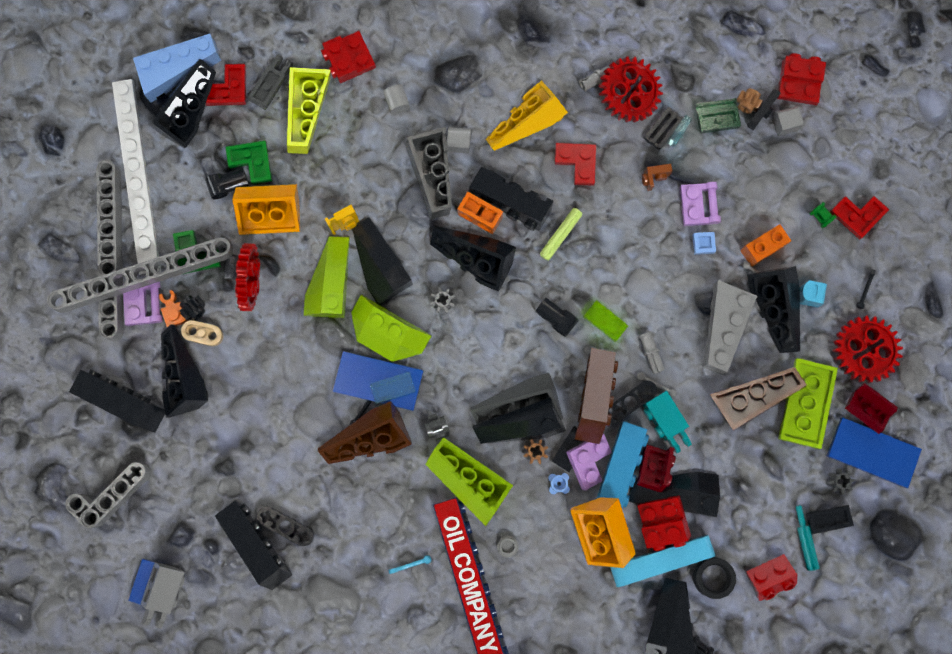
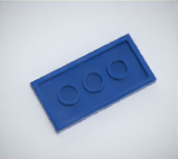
[333,351,424,411]
[826,417,922,488]

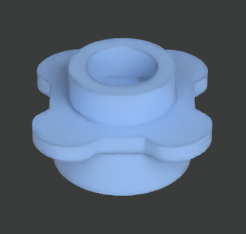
[548,473,570,495]

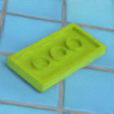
[778,358,838,449]

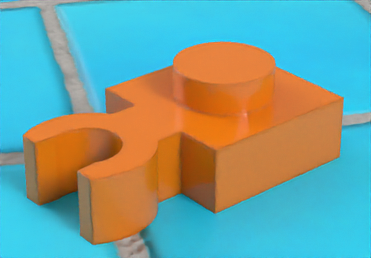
[159,290,188,328]

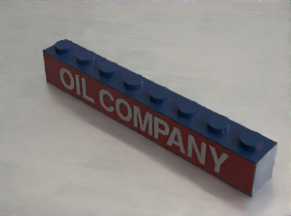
[433,497,509,654]

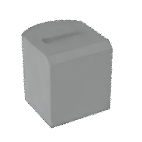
[383,84,410,116]
[773,106,804,136]
[447,127,471,153]

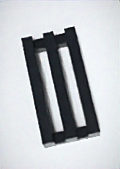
[644,107,685,151]

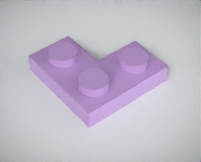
[566,434,612,491]

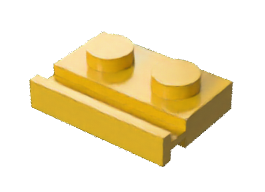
[324,205,359,235]

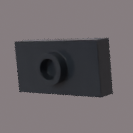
[748,89,781,130]
[551,426,585,472]
[806,505,854,534]

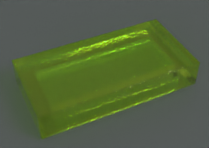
[583,300,628,342]

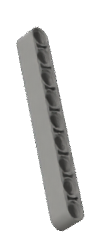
[96,159,124,341]
[47,237,233,313]

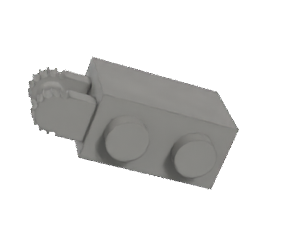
[141,562,185,628]

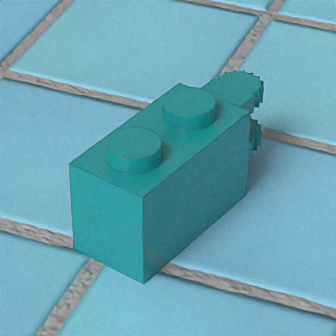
[643,391,692,453]

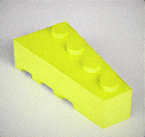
[287,67,331,154]

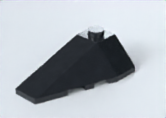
[148,59,216,148]
[352,217,413,305]
[747,266,800,353]
[473,397,566,444]

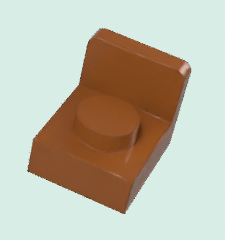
[642,164,672,191]

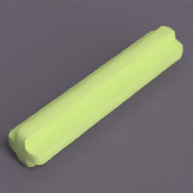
[540,208,582,261]

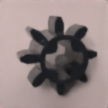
[180,295,205,321]

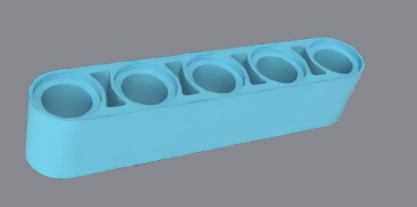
[610,535,716,587]

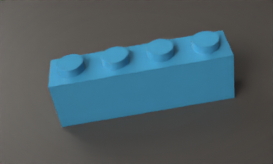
[596,421,649,508]

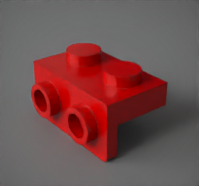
[746,554,798,601]

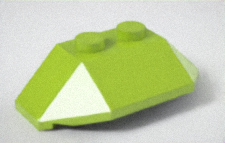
[351,295,432,362]

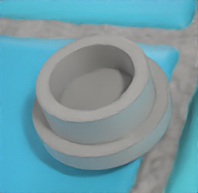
[497,536,518,558]

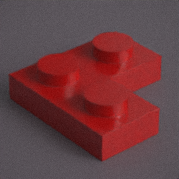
[205,64,246,106]
[555,143,596,186]
[830,196,889,240]

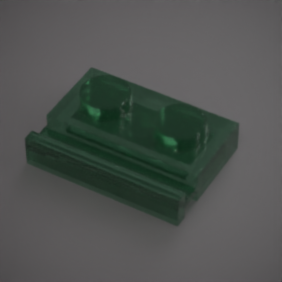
[695,98,741,134]

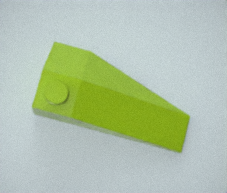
[303,236,350,318]

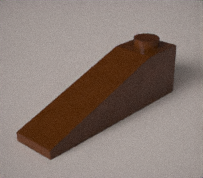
[318,401,412,464]

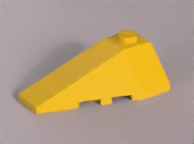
[486,80,568,151]

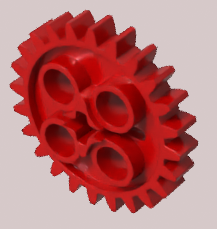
[598,56,663,123]
[235,243,260,311]
[833,315,903,383]

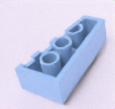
[133,34,221,103]

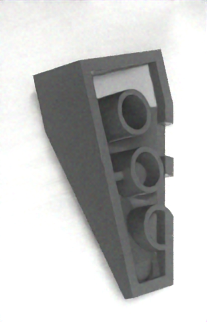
[470,373,563,424]

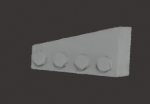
[703,280,757,375]

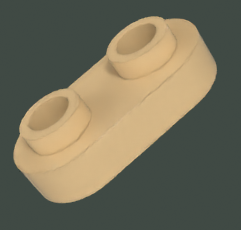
[181,320,224,347]

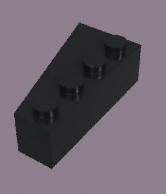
[469,167,554,231]
[69,369,165,433]
[215,500,293,590]

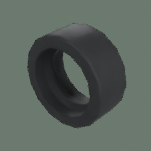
[693,557,736,599]

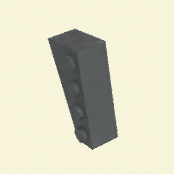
[406,127,452,220]

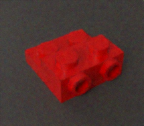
[321,31,376,84]
[777,53,826,105]
[637,495,691,551]

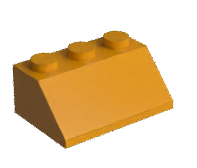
[232,184,300,235]
[570,497,636,568]

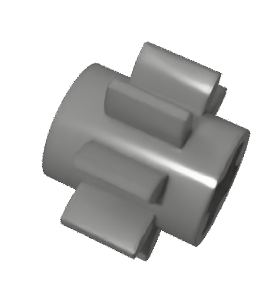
[430,288,455,314]

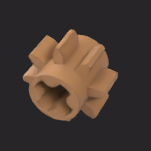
[736,88,763,114]
[523,439,548,465]

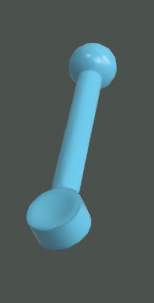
[388,555,432,574]

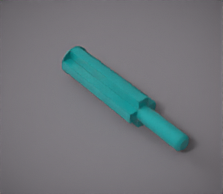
[795,505,820,571]

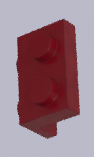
[845,383,898,434]
[637,444,676,492]

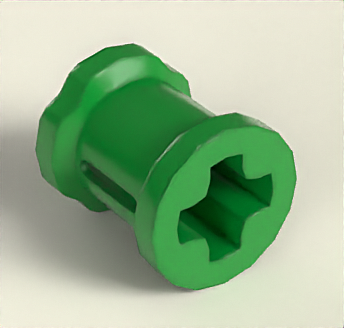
[809,202,837,229]

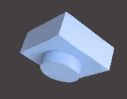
[692,232,716,255]

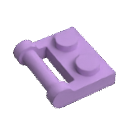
[680,182,721,226]
[123,282,163,326]

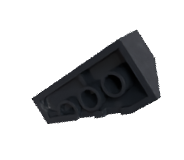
[430,226,516,291]
[161,325,208,418]
[629,471,720,517]
[645,578,697,654]

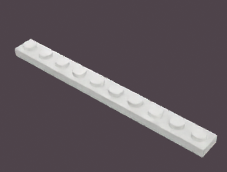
[112,79,162,276]

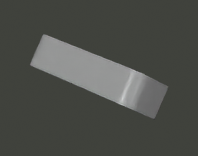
[65,462,151,528]

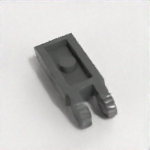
[248,54,293,110]

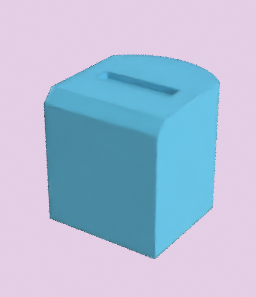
[800,280,827,308]

